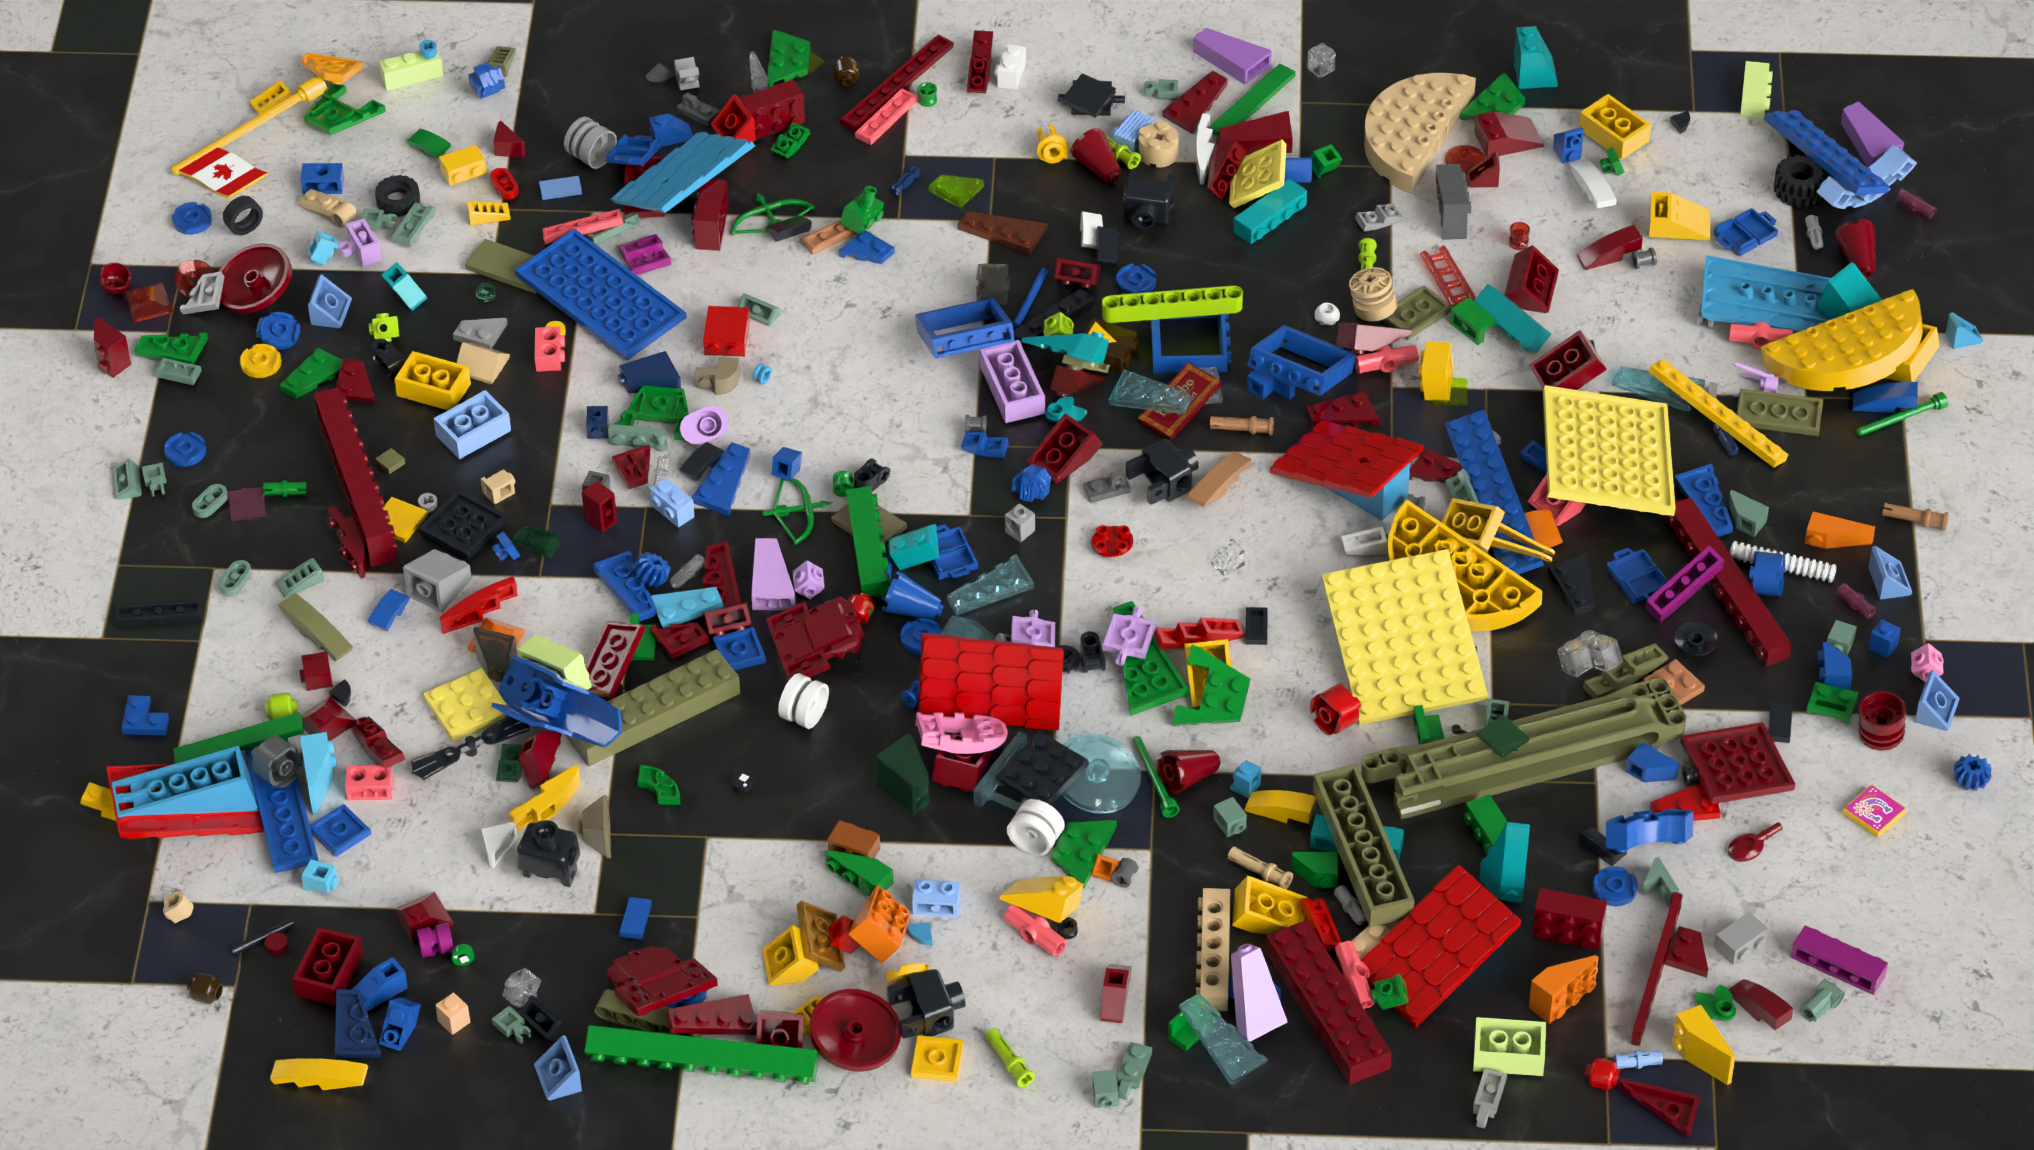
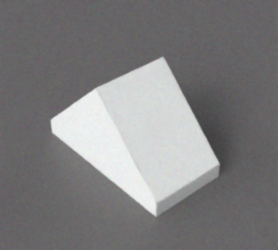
[481,822,518,868]

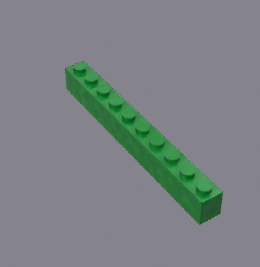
[585,1025,819,1085]

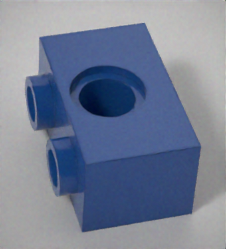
[301,163,344,194]

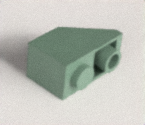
[1728,490,1769,537]

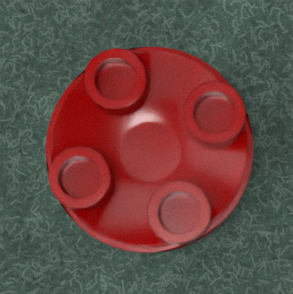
[1091,525,1134,557]

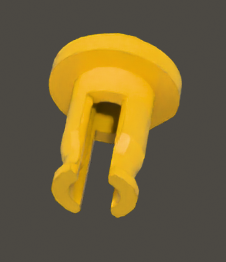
[1036,124,1069,164]

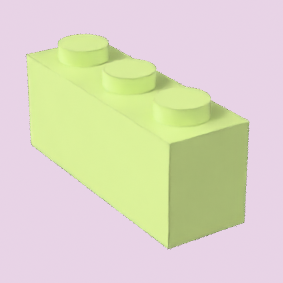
[379,50,443,91]
[1740,61,1773,118]

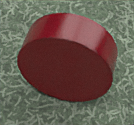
[265,932,288,955]

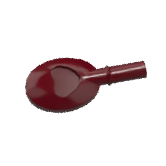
[1728,822,1783,862]

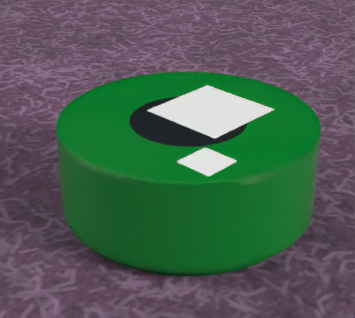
[451,944,475,966]

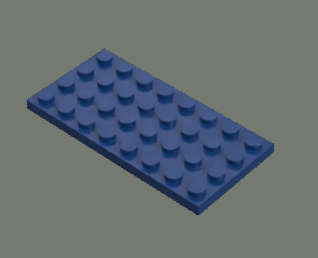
[515,229,687,361]

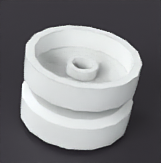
[778,673,829,729]
[1007,799,1064,856]

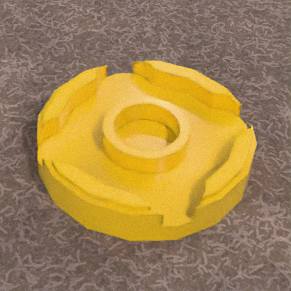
[240,344,281,378]
[885,963,931,986]

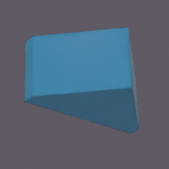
[1946,312,1983,349]

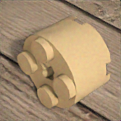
[1139,120,1179,167]

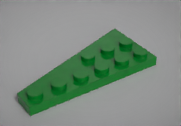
[1113,601,1189,716]

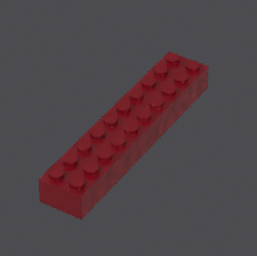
[314,387,398,567]

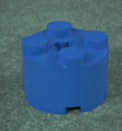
[1749,551,1786,596]

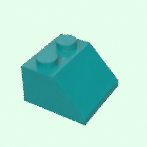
[889,524,939,570]

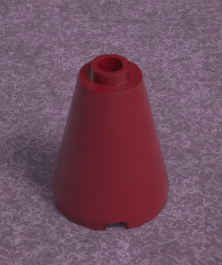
[1070,128,1121,183]
[1835,219,1876,278]
[1157,750,1221,794]

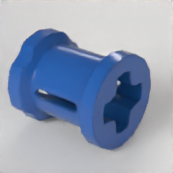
[901,679,919,708]

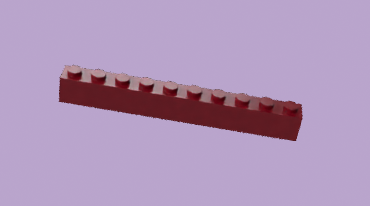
[1666,498,1791,666]

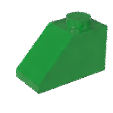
[1292,852,1338,888]

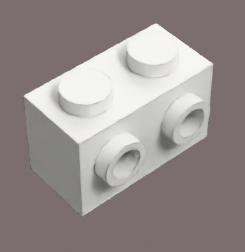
[995,44,1026,90]

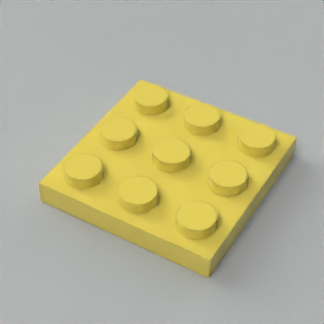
[1229,140,1286,208]
[423,668,508,742]

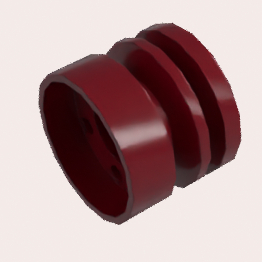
[1858,691,1906,751]

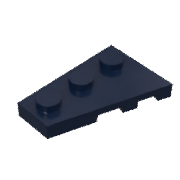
[335,990,382,1058]

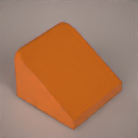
[1091,854,1120,882]

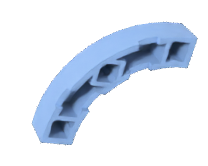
[1817,145,1917,209]

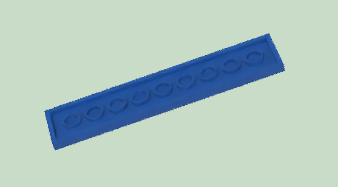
[1445,410,1544,574]

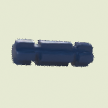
[890,166,920,196]
[1713,423,1739,456]

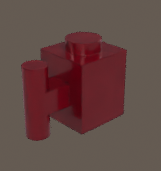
[299,651,333,691]

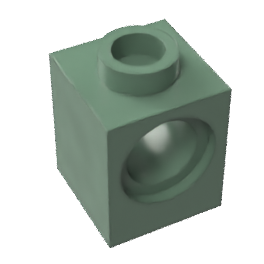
[1827,620,1857,656]
[1213,797,1247,837]
[1092,1070,1119,1108]

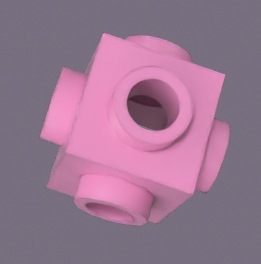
[1911,643,1944,683]

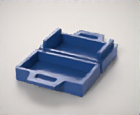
[606,134,661,166]
[1713,208,1778,256]
[930,524,978,580]
[1607,548,1668,604]

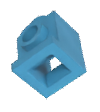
[1230,760,1261,798]

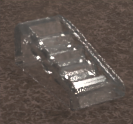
[749,51,768,93]

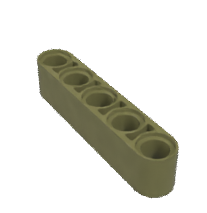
[594,989,702,1038]

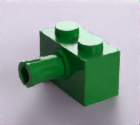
[840,186,884,234]

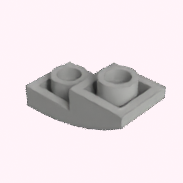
[1355,204,1403,231]

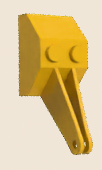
[1441,498,1555,562]

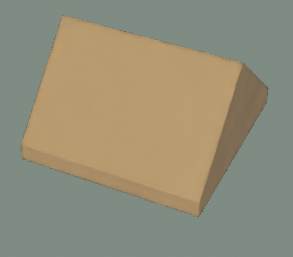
[457,342,510,384]

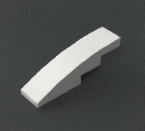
[1196,113,1215,185]
[1569,160,1616,208]
[1341,526,1390,556]

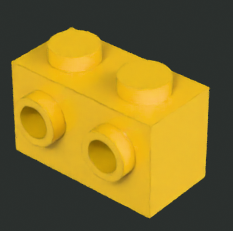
[439,144,487,186]

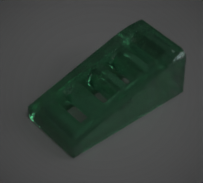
[512,524,561,558]

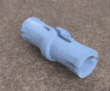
[1614,1050,1663,1069]

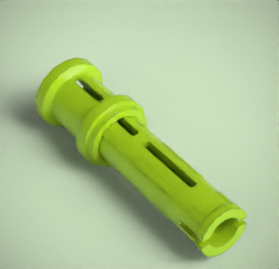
[1106,136,1141,169]
[1358,238,1377,270]
[985,1028,1035,1088]

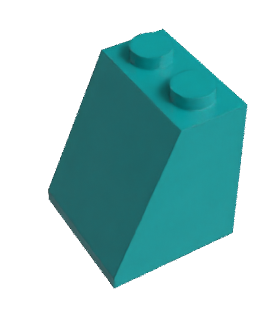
[1514,26,1558,89]
[1818,262,1882,320]

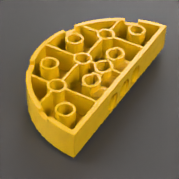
[1761,289,1923,391]
[1388,500,1542,632]

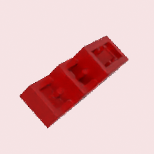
[439,576,518,634]
[1153,617,1245,649]

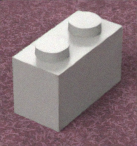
[1714,912,1768,965]

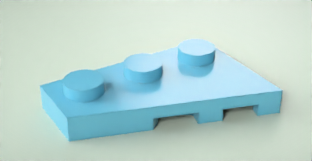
[651,587,724,629]

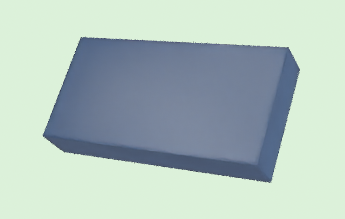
[539,176,582,200]

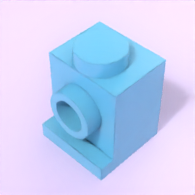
[307,230,339,265]
[301,859,339,894]

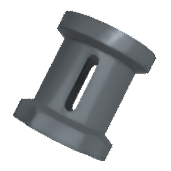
[1632,247,1657,269]
[965,415,987,432]
[1111,858,1139,888]

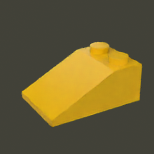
[1185,639,1231,708]
[1000,876,1084,923]
[1232,876,1307,934]
[1672,1005,1735,1085]

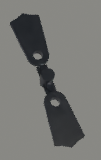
[411,716,530,780]

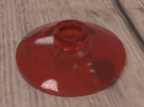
[1445,145,1485,174]
[175,260,214,298]

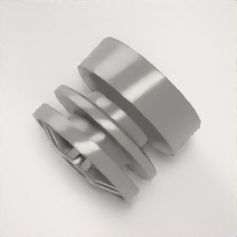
[564,117,617,169]

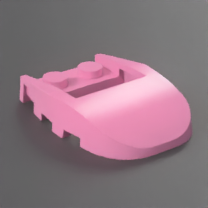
[915,713,1008,754]

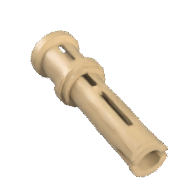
[1228,847,1293,889]

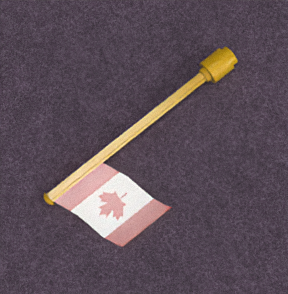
[171,76,327,198]

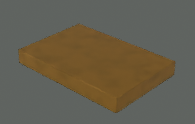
[796,901,845,972]

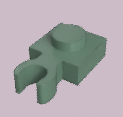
[1144,79,1178,99]
[361,208,397,230]
[142,463,167,497]
[492,1006,531,1044]

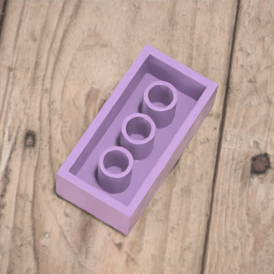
[980,340,1045,423]

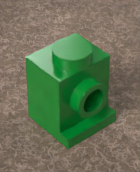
[1310,144,1342,178]
[1371,974,1409,1010]

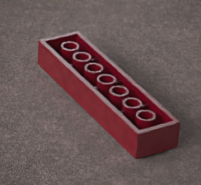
[1266,920,1392,1085]

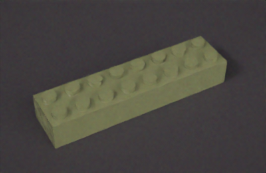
[567,649,740,766]
[1313,764,1414,927]

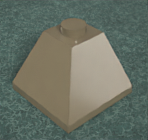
[578,795,611,858]

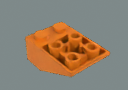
[848,885,911,964]
[1529,955,1598,1024]

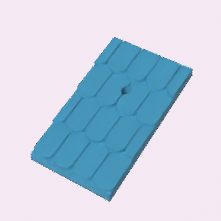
[611,132,755,213]
[1701,255,1831,334]

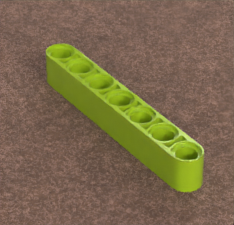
[1102,286,1243,323]

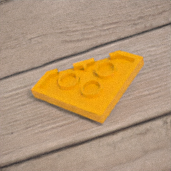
[301,52,363,84]

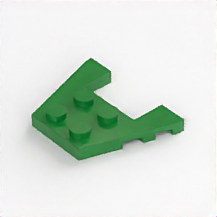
[303,83,386,135]
[614,385,689,441]
[1172,644,1251,726]

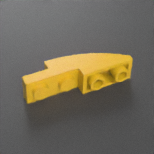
[509,765,580,831]
[81,782,116,821]

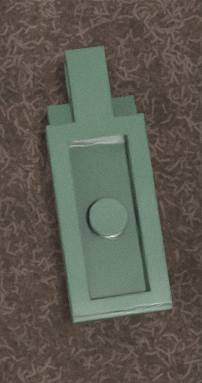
[584,212,640,245]
[1117,1042,1152,1100]

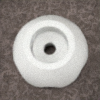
[1315,303,1340,325]

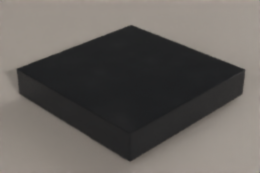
[1062,73,1116,118]

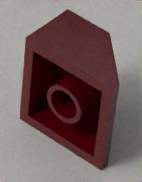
[93,317,131,378]

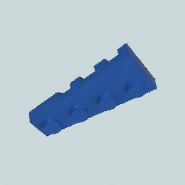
[692,442,750,516]
[1674,464,1733,537]
[593,551,657,621]

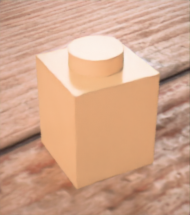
[436,992,470,1035]

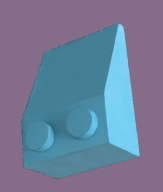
[300,732,337,815]

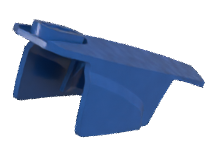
[491,655,622,748]

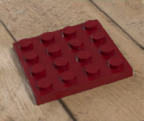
[1680,722,1796,804]

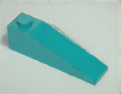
[1021,331,1109,364]
[1479,822,1530,902]

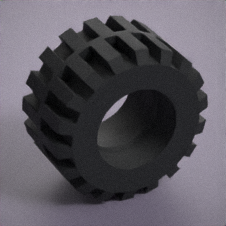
[1774,155,1826,207]

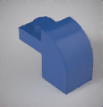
[1247,369,1295,400]

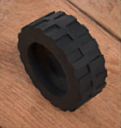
[375,175,420,217]

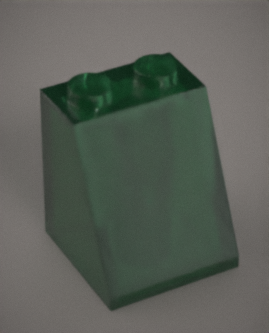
[876,733,930,814]

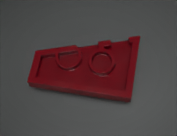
[1306,391,1380,426]

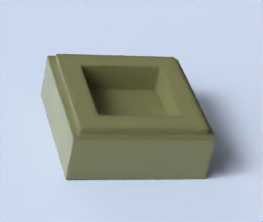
[375,448,405,474]

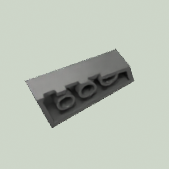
[1436,164,1471,240]

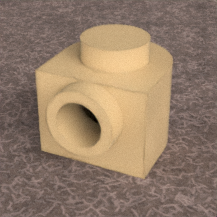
[163,891,193,923]

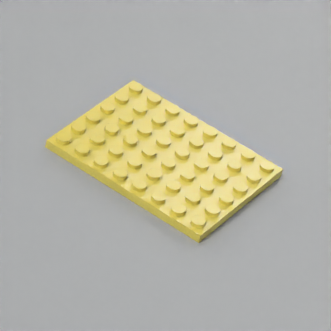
[1543,385,1675,516]
[1322,549,1488,725]

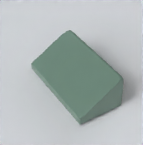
[737,293,782,326]
[112,458,142,500]

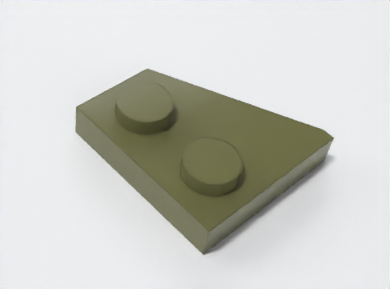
[1062,354,1110,373]

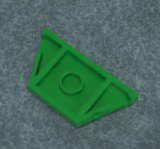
[767,30,811,88]
[1460,72,1525,121]
[1051,820,1117,889]

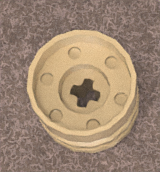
[1349,267,1397,321]

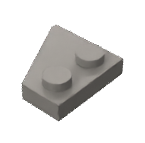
[180,272,225,314]
[453,318,507,349]

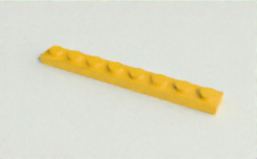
[1648,359,1789,468]

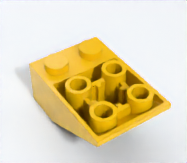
[1649,192,1710,240]

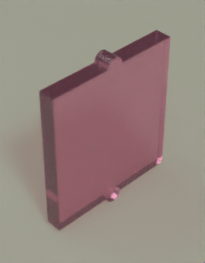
[228,487,266,521]

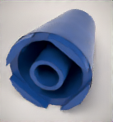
[882,571,944,620]

